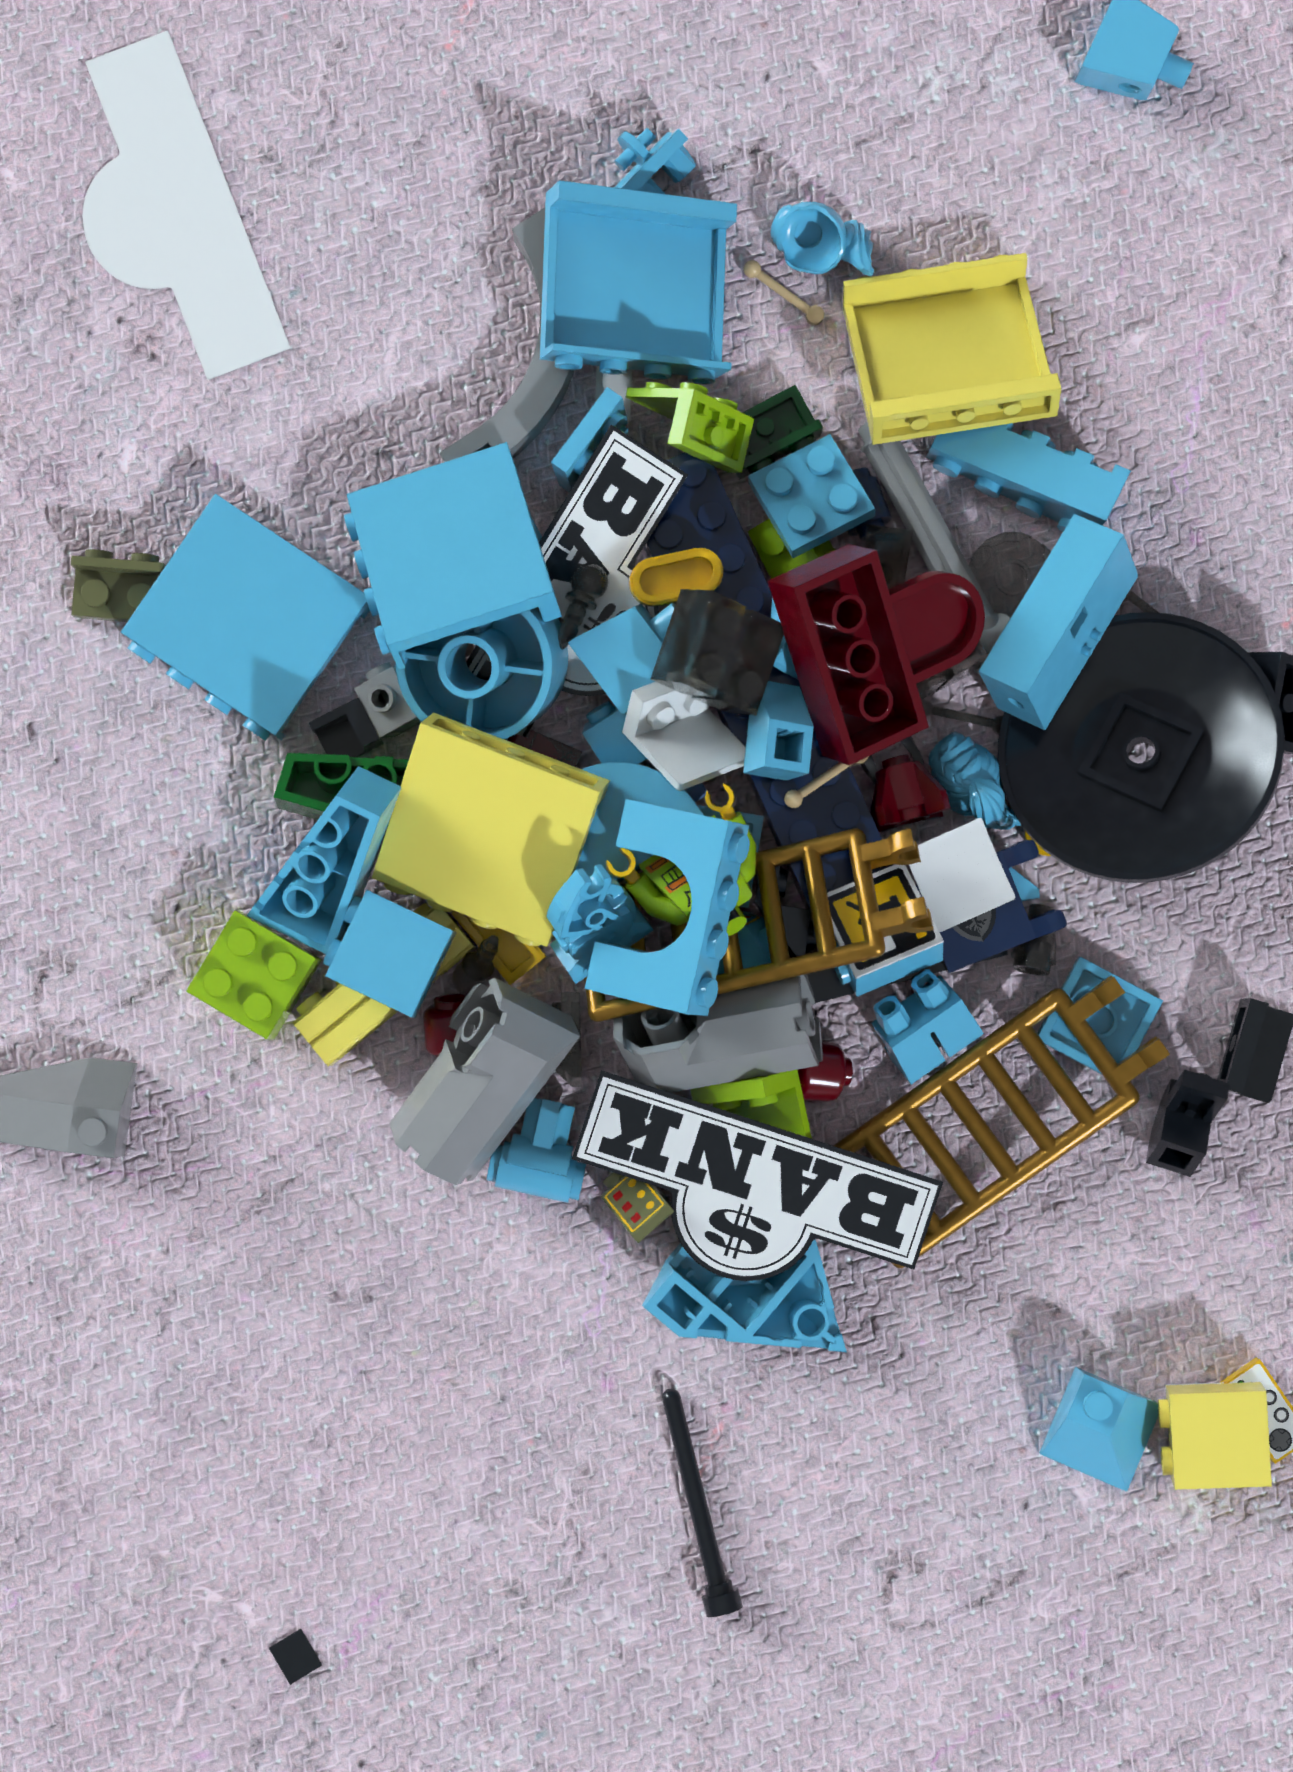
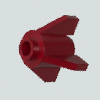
[870,754,951,833]

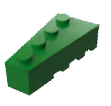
[273,753,409,839]

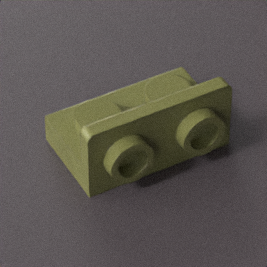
[70,549,166,622]

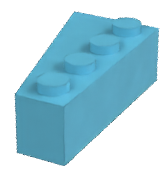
[926,423,1131,532]
[246,766,401,954]

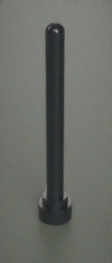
[662,1389,743,1617]

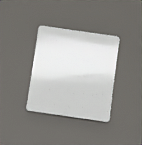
[909,818,1015,932]

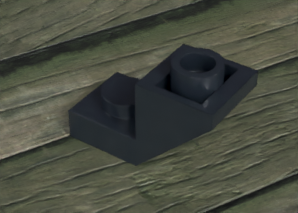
[754,866,816,957]

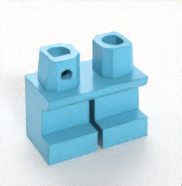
[871,969,984,1084]

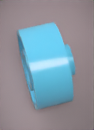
[395,607,568,739]

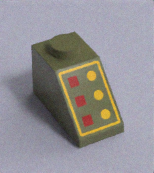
[601,1172,674,1243]

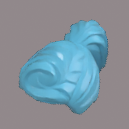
[771,202,874,277]
[929,731,1021,830]

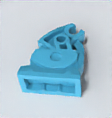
[546,864,653,984]

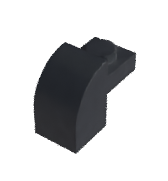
[1146,1069,1230,1177]

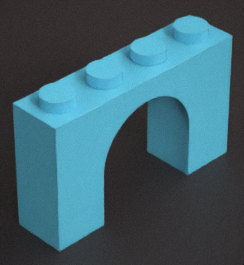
[584,799,750,1016]

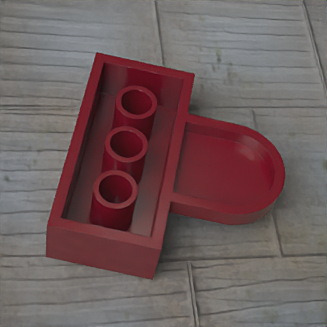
[768,544,985,766]

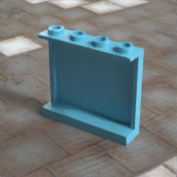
[540,180,737,384]
[344,442,562,670]
[121,494,370,741]

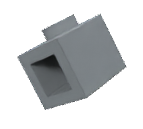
[354,662,421,738]

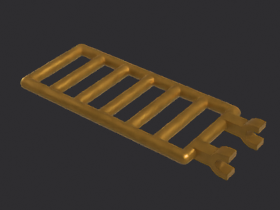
[584,828,934,1022]
[833,975,1170,1268]

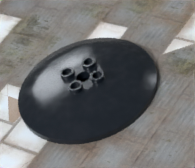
[998,612,1285,883]

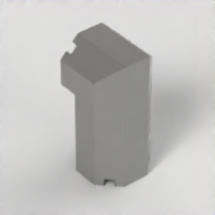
[613,974,823,1093]
[390,978,580,1185]

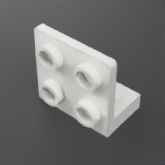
[622,663,746,791]

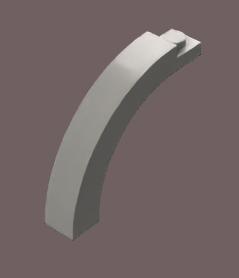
[440,207,574,463]

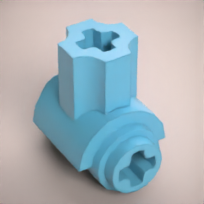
[487,1098,586,1203]

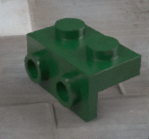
[736,385,823,480]

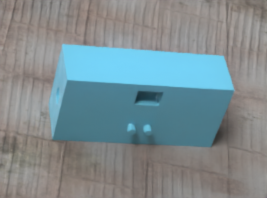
[978,514,1138,730]

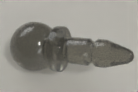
[558,563,608,649]
[452,935,499,995]

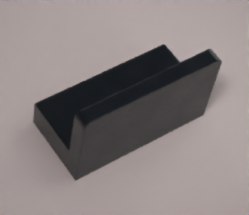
[1217,998,1293,1103]

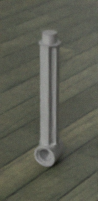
[858,422,1010,674]

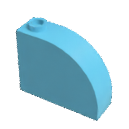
[576,762,705,883]

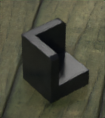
[309,698,384,757]

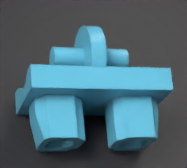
[614,128,696,194]

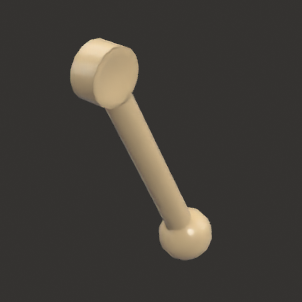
[743,260,825,325]
[784,756,869,808]

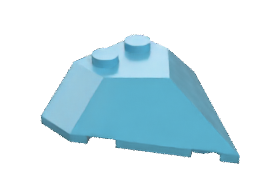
[642,1239,847,1352]

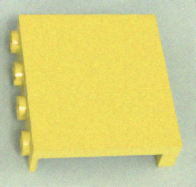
[843,253,1061,445]
[372,712,610,947]

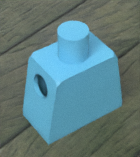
[1075,0,1194,100]
[568,603,689,715]

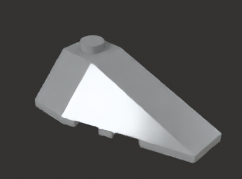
[0,1057,137,1158]

